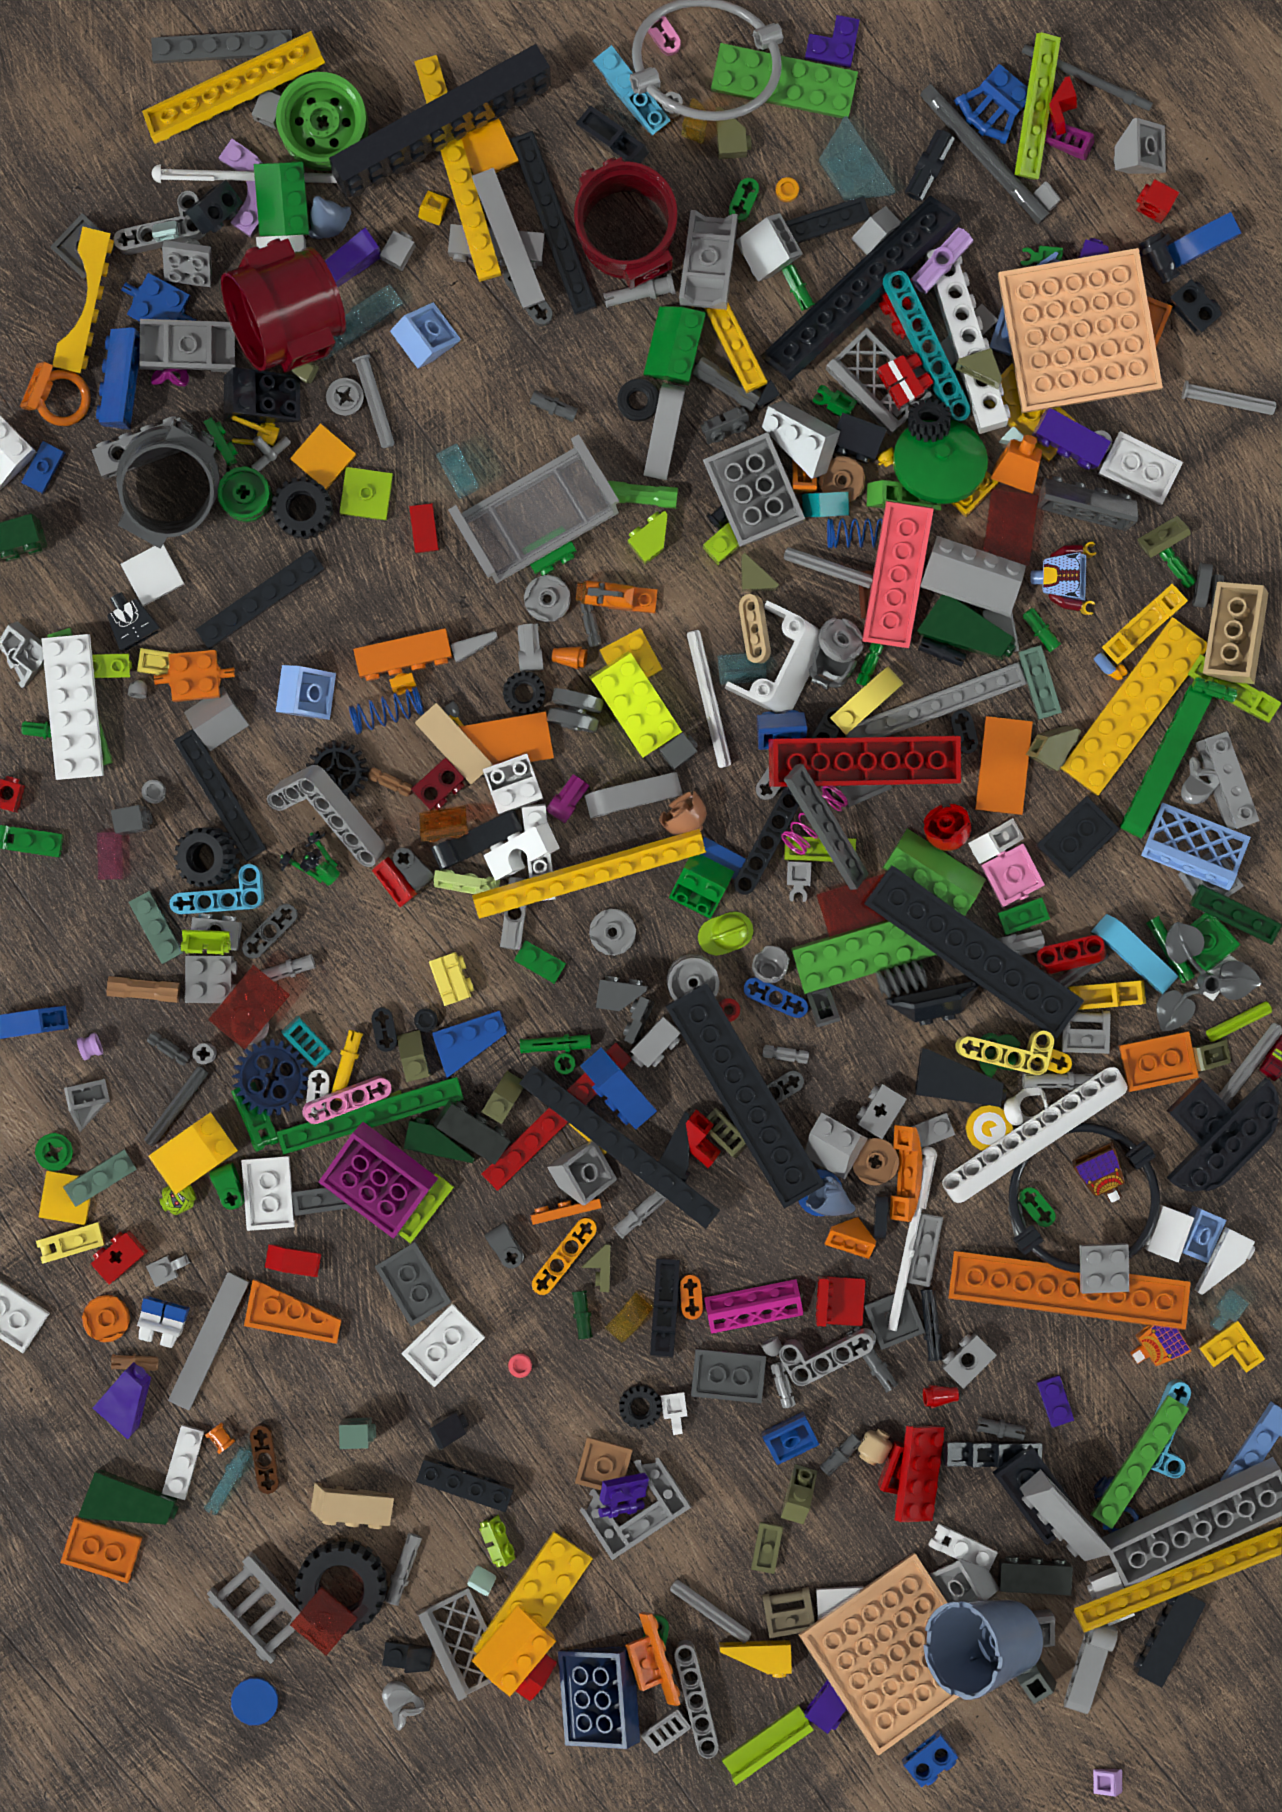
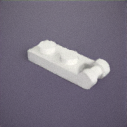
[928,1523,998,1571]

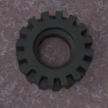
[908,399,951,442]
[503,671,545,715]
[619,1384,662,1429]

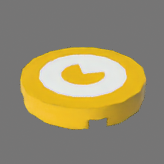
[965,1105,1013,1151]

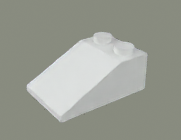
[0,416,37,490]

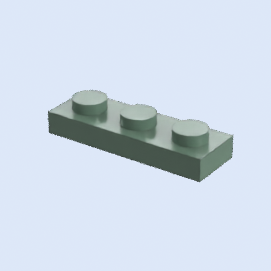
[1018,645,1062,720]
[128,891,184,964]
[63,1149,137,1207]

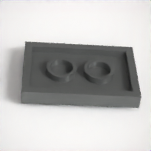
[374,1241,452,1327]
[691,1348,766,1403]

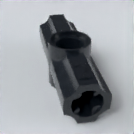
[904,129,955,202]

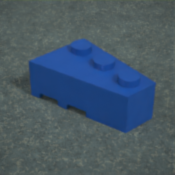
[432,1010,508,1078]
[580,1047,657,1129]

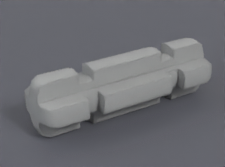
[763,1045,809,1064]
[771,1362,796,1408]

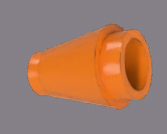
[552,646,588,670]

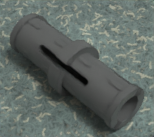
[529,390,578,422]
[976,1416,1026,1441]
[820,1432,862,1477]

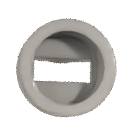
[128,680,147,699]
[761,1336,782,1356]

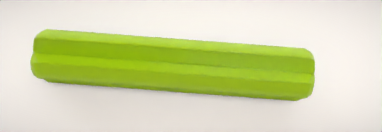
[1206,1002,1272,1042]

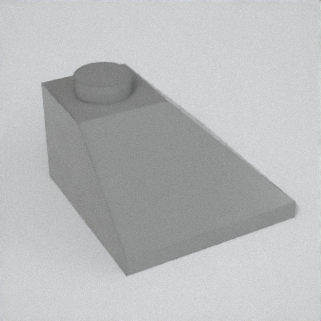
[1114,118,1166,174]
[547,1141,617,1205]
[929,1559,999,1603]

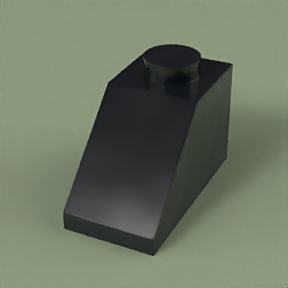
[429,1410,469,1450]

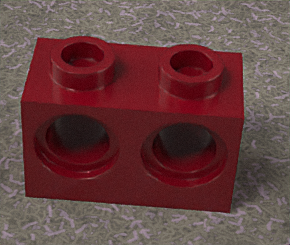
[411,757,466,811]

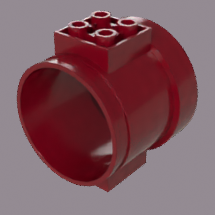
[574,157,677,290]
[221,238,346,372]

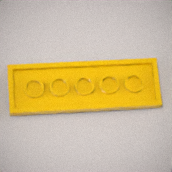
[473,1531,593,1653]

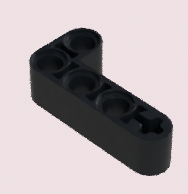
[430,809,524,870]

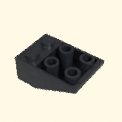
[224,367,301,423]

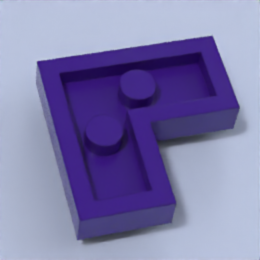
[805,15,860,68]

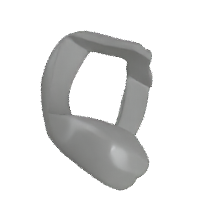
[1181,757,1220,804]
[382,1681,425,1731]

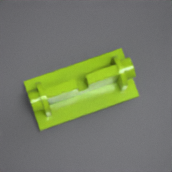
[92,654,132,678]
[181,930,231,955]
[479,1515,516,1567]

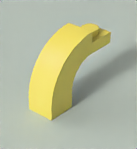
[830,666,904,735]

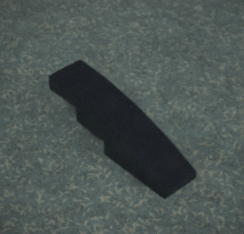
[650,1259,680,1358]
[944,1441,1042,1468]

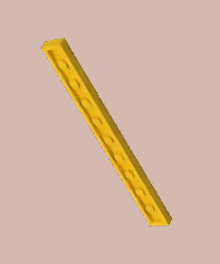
[414,55,502,282]
[472,829,706,919]
[1074,1526,1282,1633]

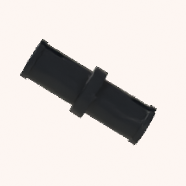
[918,636,967,668]

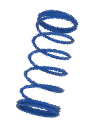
[827,518,883,549]
[349,686,424,735]

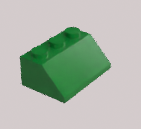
[253,161,309,236]
[643,306,706,386]

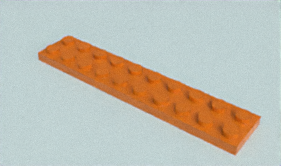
[948,1251,1191,1330]

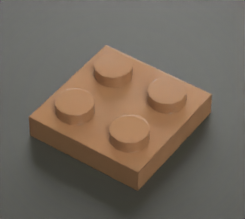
[575,1436,633,1490]

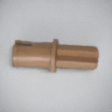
[111,1353,159,1371]

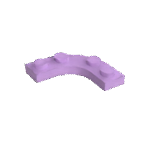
[219,139,262,238]

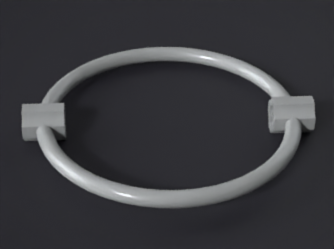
[629,0,784,121]

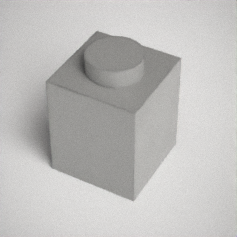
[251,89,282,129]
[380,231,416,271]

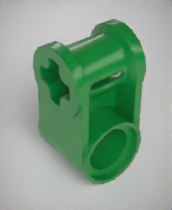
[209,1162,245,1210]

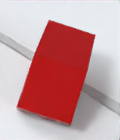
[1049,76,1077,136]
[686,1109,721,1168]
[265,1244,321,1277]

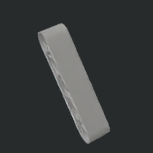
[674,1640,718,1759]

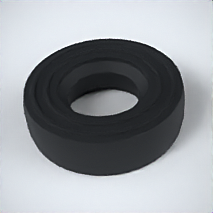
[617,379,659,422]

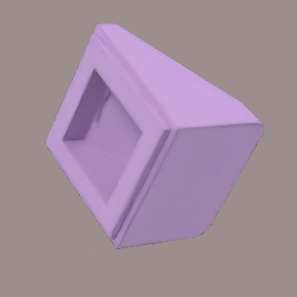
[1093,1769,1122,1797]

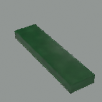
[1189,884,1282,945]

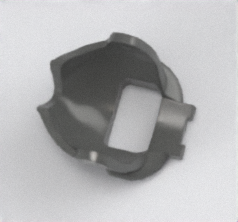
[809,645,857,690]

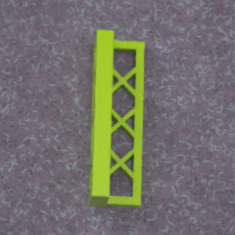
[722,1704,814,1785]

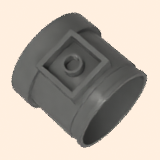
[116,419,219,549]

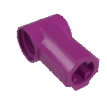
[546,774,589,824]

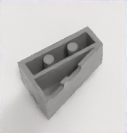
[762,400,840,479]

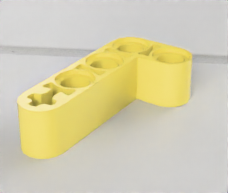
[955,1030,1054,1075]

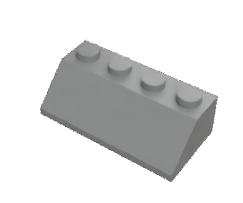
[920,536,1026,617]
[1020,1469,1113,1561]

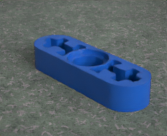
[743,978,808,1018]

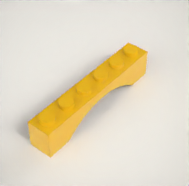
[53,226,114,373]

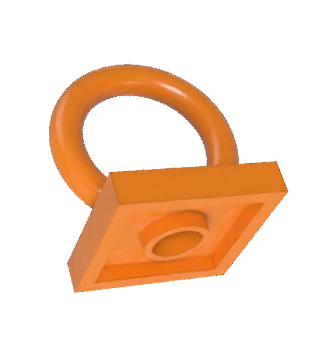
[20,362,91,426]

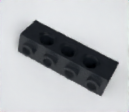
[416,1455,514,1513]

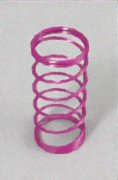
[781,786,848,855]

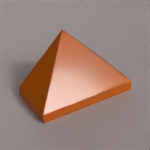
[824,1217,876,1259]

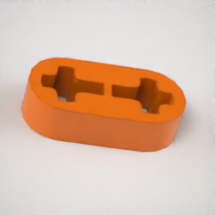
[680,1274,703,1320]

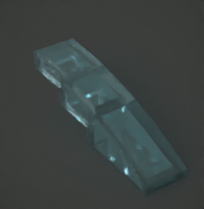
[323,284,403,361]

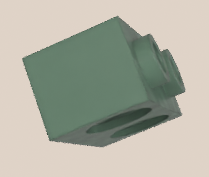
[339,1417,376,1449]

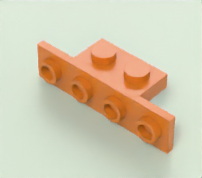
[625,1612,681,1706]

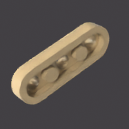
[739,594,771,664]

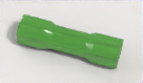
[608,481,678,509]

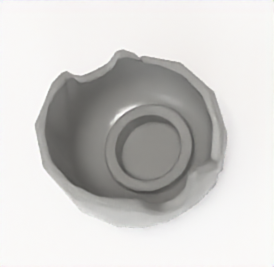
[752,945,789,983]

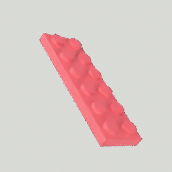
[862,501,934,648]

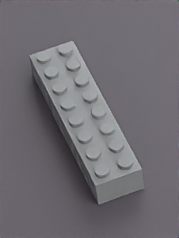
[1103,1457,1282,1588]

